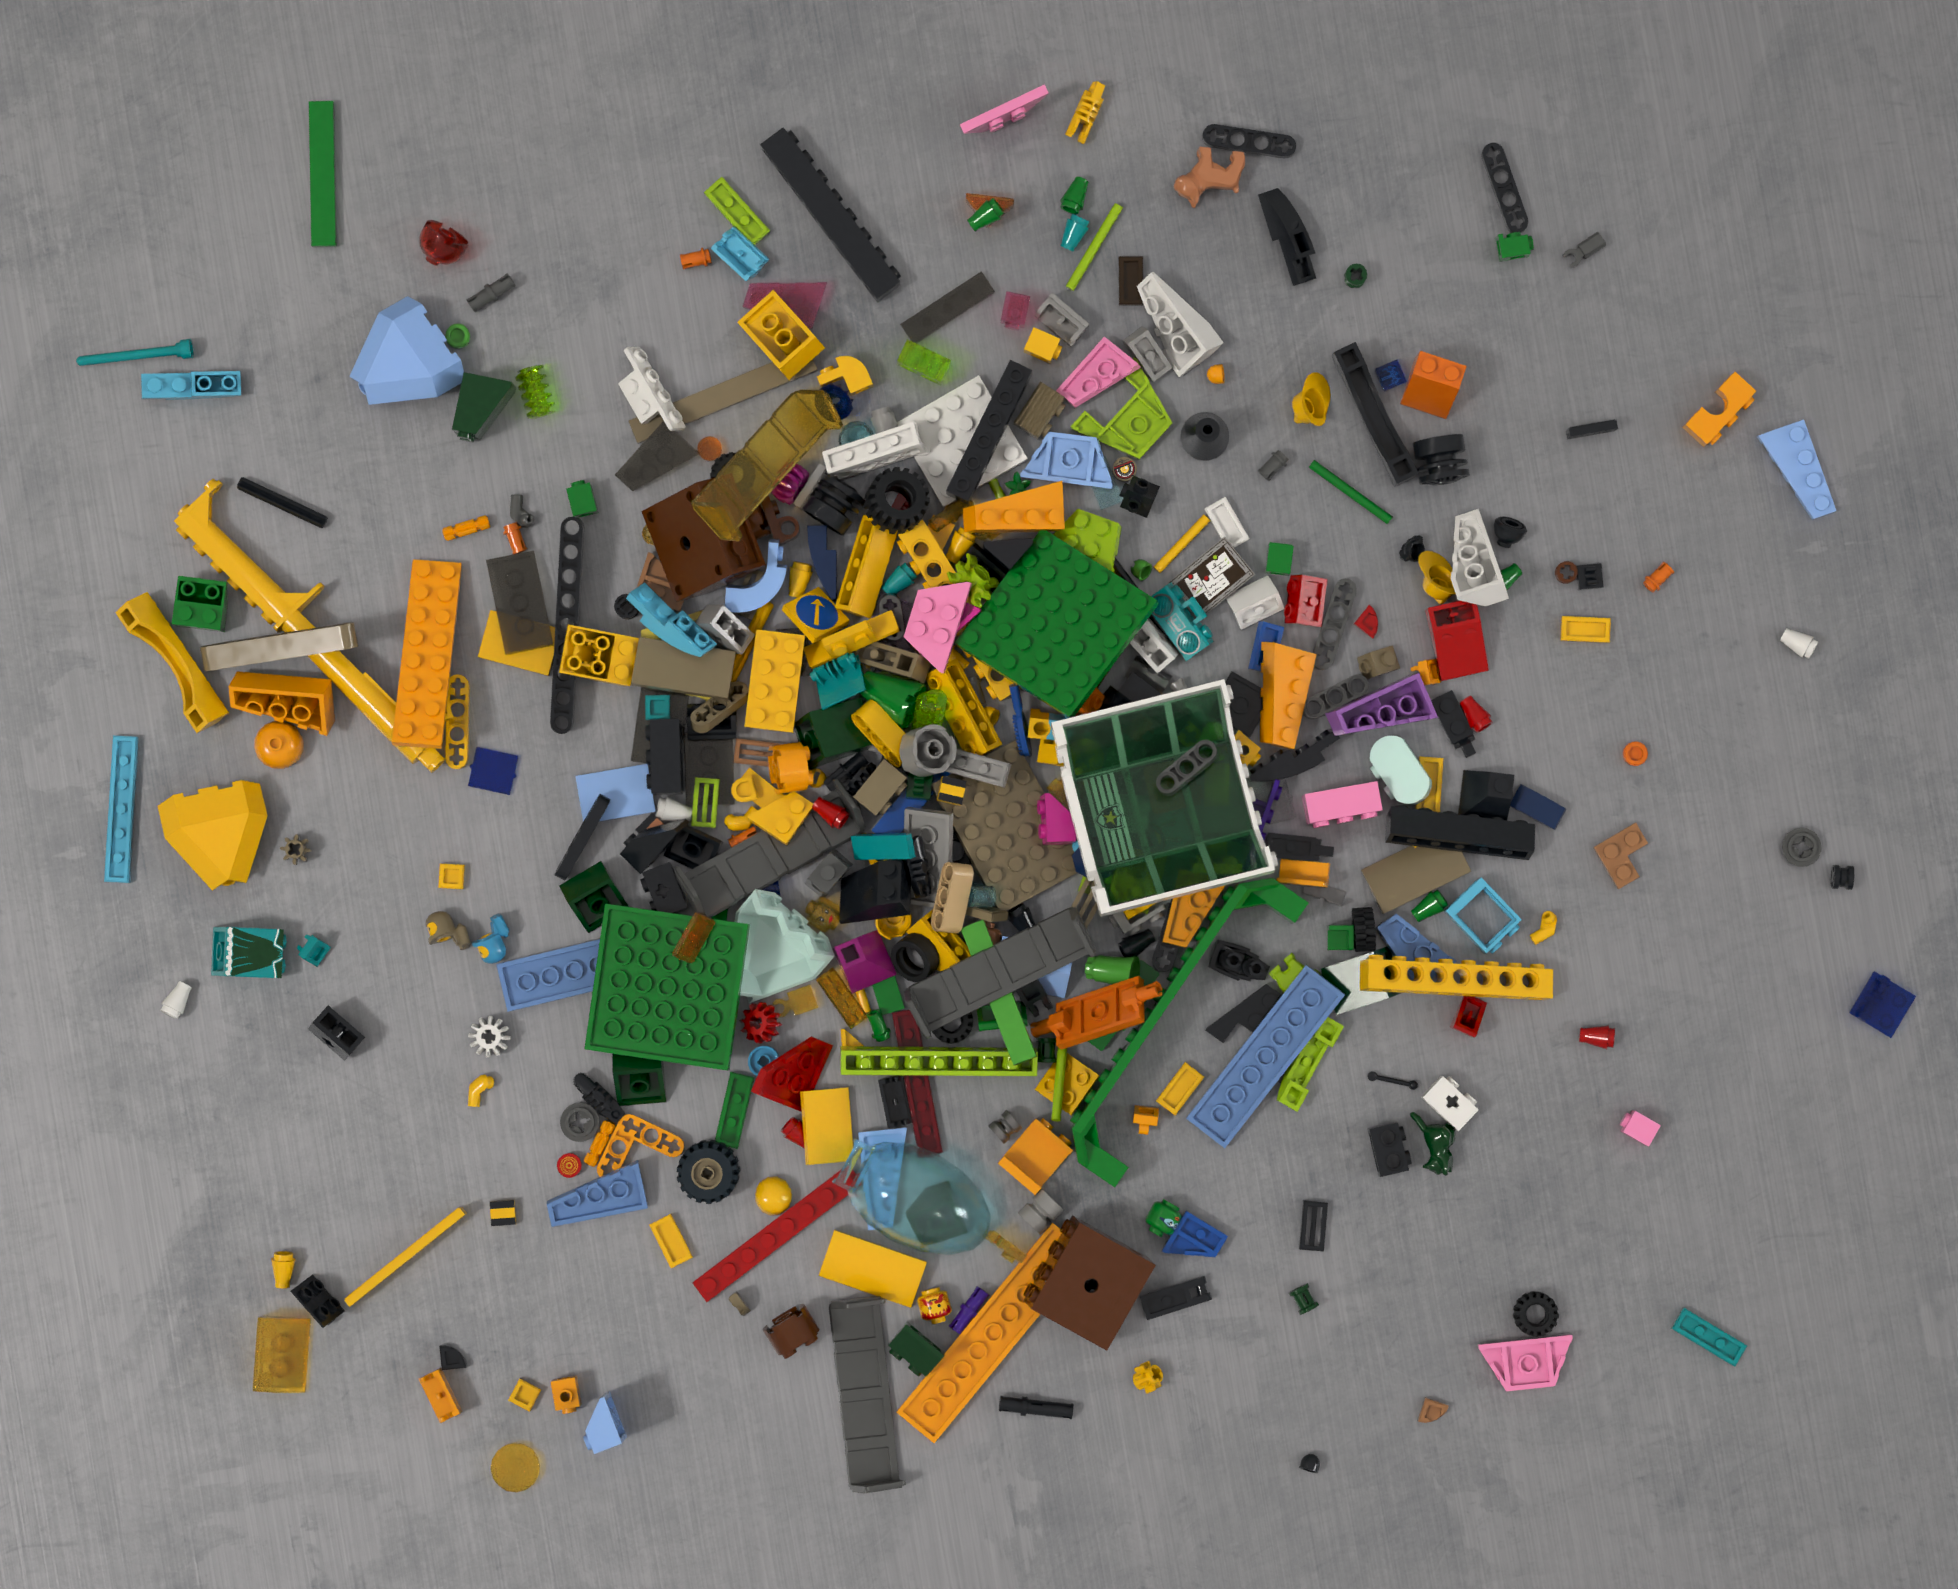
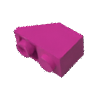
[1037,793,1076,845]

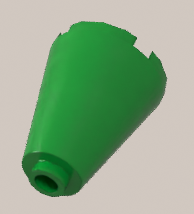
[859,671,927,729]

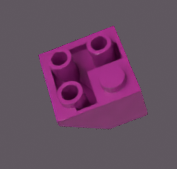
[833,930,897,994]

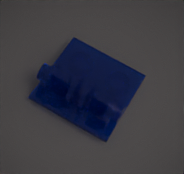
[1849,971,1916,1038]

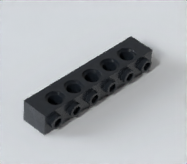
[946,360,1032,505]

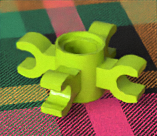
[947,553,1000,608]

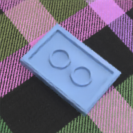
[575,764,656,822]

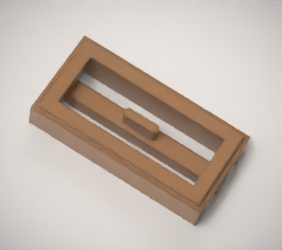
[733,739,779,767]

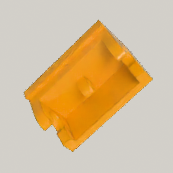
[419,1368,463,1423]

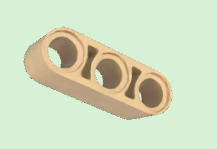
[931,862,974,933]

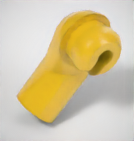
[724,806,757,831]
[1529,911,1557,945]
[468,1074,494,1107]

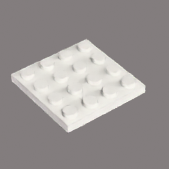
[897,375,1028,508]

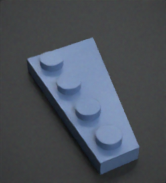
[547,1160,648,1227]

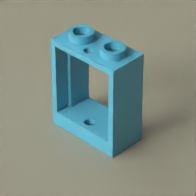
[1444,877,1522,954]

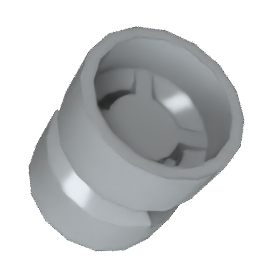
[1018,1188,1064,1235]

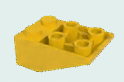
[559,624,639,687]

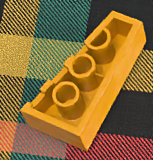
[963,481,1065,533]
[1260,642,1317,749]
[228,671,335,736]

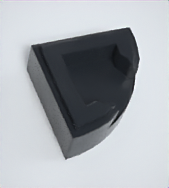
[439,1345,467,1370]

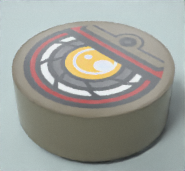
[1112,457,1137,482]

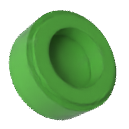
[445,324,470,349]

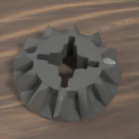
[1782,828,1821,867]
[560,1103,599,1142]

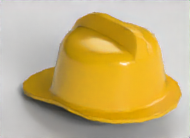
[1292,372,1331,426]
[1418,551,1456,604]

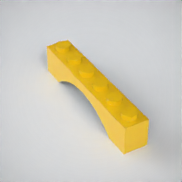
[115,592,229,733]

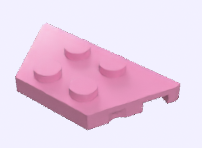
[960,84,1049,134]
[904,582,972,673]
[1477,1334,1573,1391]

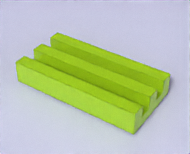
[691,777,720,828]

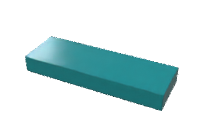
[851,833,916,860]
[1671,1307,1747,1367]

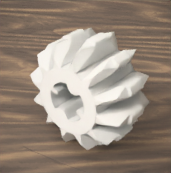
[468,1016,511,1057]

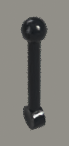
[1368,1071,1418,1090]

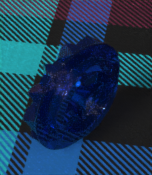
[817,382,854,420]

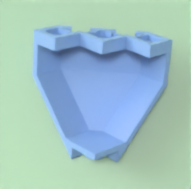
[349,296,464,405]

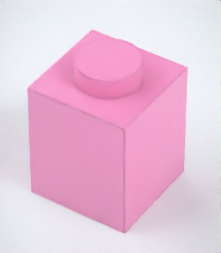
[1620,1110,1661,1147]

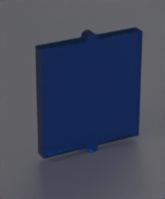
[468,747,519,795]

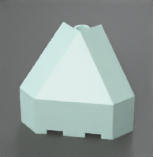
[734,889,835,1003]

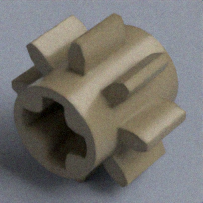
[280,834,312,865]

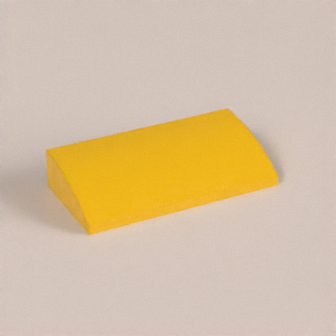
[819,1229,927,1308]

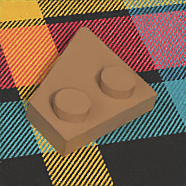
[637,552,684,612]

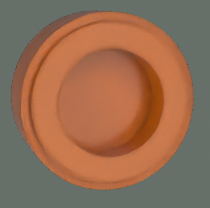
[1622,741,1648,766]

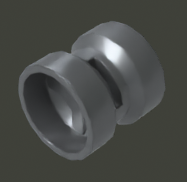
[988,1110,1022,1144]

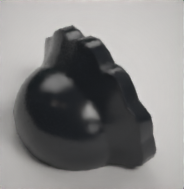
[1399,535,1425,562]

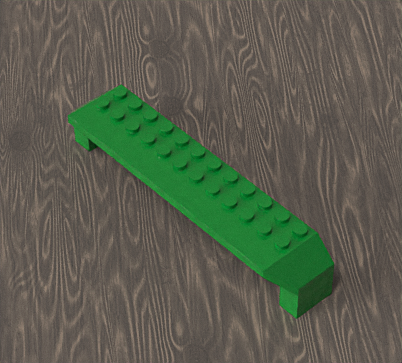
[1070,878,1309,1188]

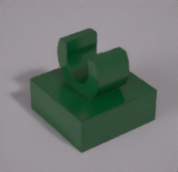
[906,773,933,801]

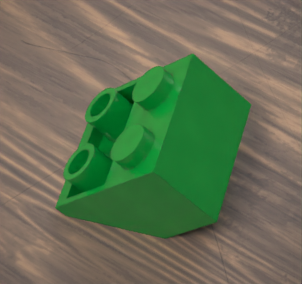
[172,576,228,632]

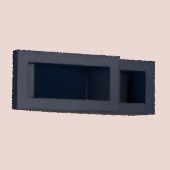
[807,525,837,601]

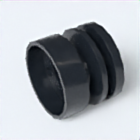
[1413,434,1470,486]
[801,474,866,537]

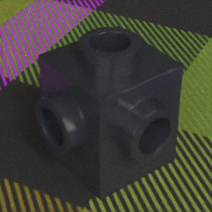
[1119,475,1160,518]

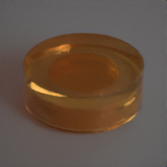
[697,436,722,462]

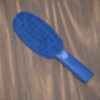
[1009,684,1032,757]

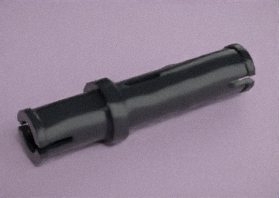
[999,1396,1074,1419]

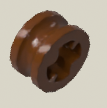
[1555,561,1578,584]

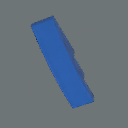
[871,771,950,834]

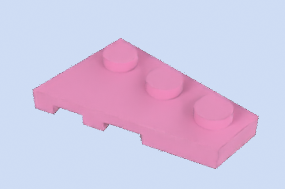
[1056,337,1141,408]

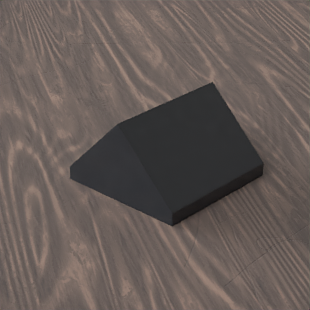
[983,538,1033,571]
[663,820,723,869]

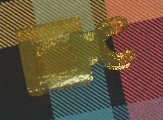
[773,985,818,1018]
[985,1230,1027,1264]

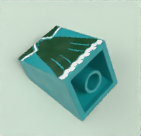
[211,927,287,978]

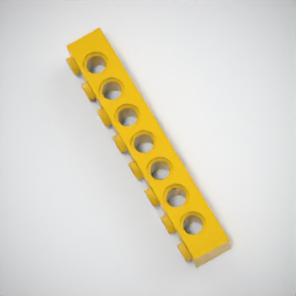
[896,519,1022,702]
[1360,955,1553,1001]

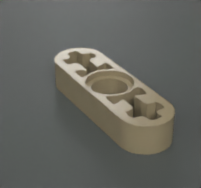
[690,681,748,733]

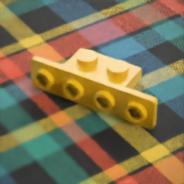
[804,610,900,669]

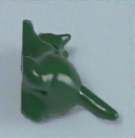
[1410,1112,1456,1176]

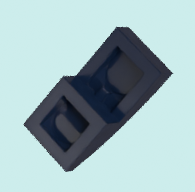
[1510,784,1567,830]

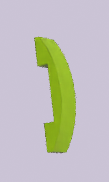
[1277,1017,1344,1112]

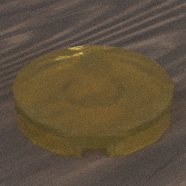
[491,1443,540,1492]

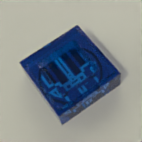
[1375,360,1407,392]

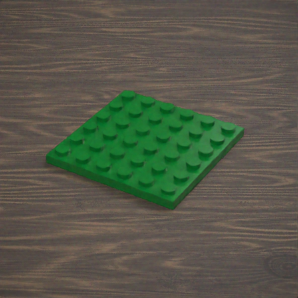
[955,530,1159,718]
[584,904,750,1071]

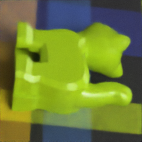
[1269,953,1321,993]

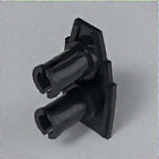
[1208,940,1270,981]

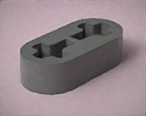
[879,593,905,640]

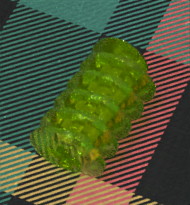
[515,365,556,419]
[911,689,947,730]

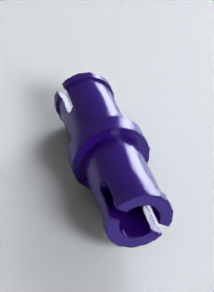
[949,1286,989,1334]

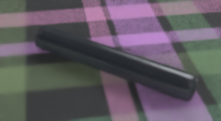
[237,477,328,528]

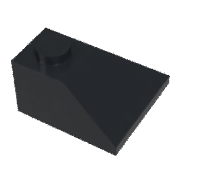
[1458,770,1515,821]

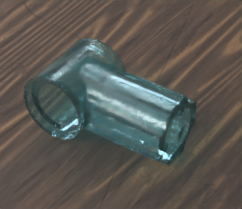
[967,881,996,908]

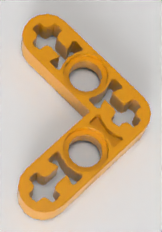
[597,1114,685,1177]

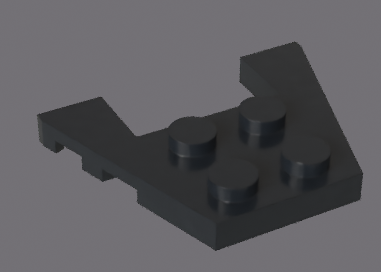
[1205,984,1285,1084]

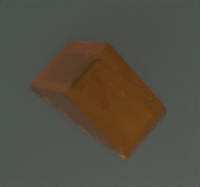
[966,193,1014,228]

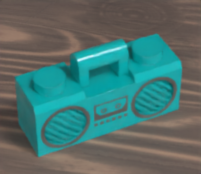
[1151,582,1214,661]

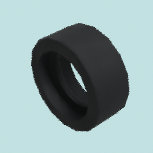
[891,933,939,982]

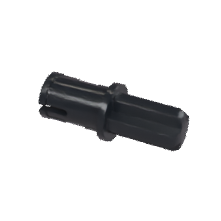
[824,751,869,792]

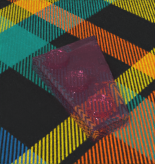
[743,282,827,329]

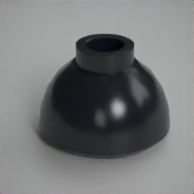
[1494,516,1527,548]

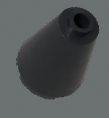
[1181,412,1229,461]

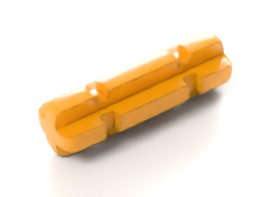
[442,515,490,541]
[584,1120,615,1167]

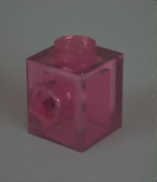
[1001,291,1030,330]

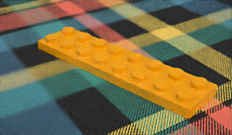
[392,559,462,749]

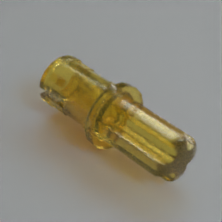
[928,499,974,533]

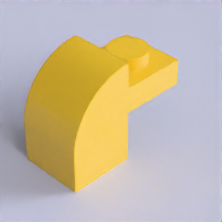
[817,356,873,396]

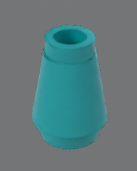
[1060,214,1090,251]
[881,563,917,594]

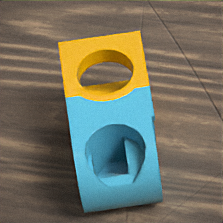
[1028,708,1074,740]

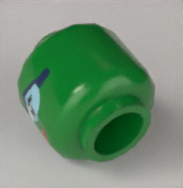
[1145,1199,1182,1237]

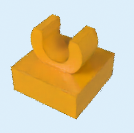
[1411,659,1441,686]
[1133,1105,1159,1135]

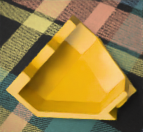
[158,780,268,891]

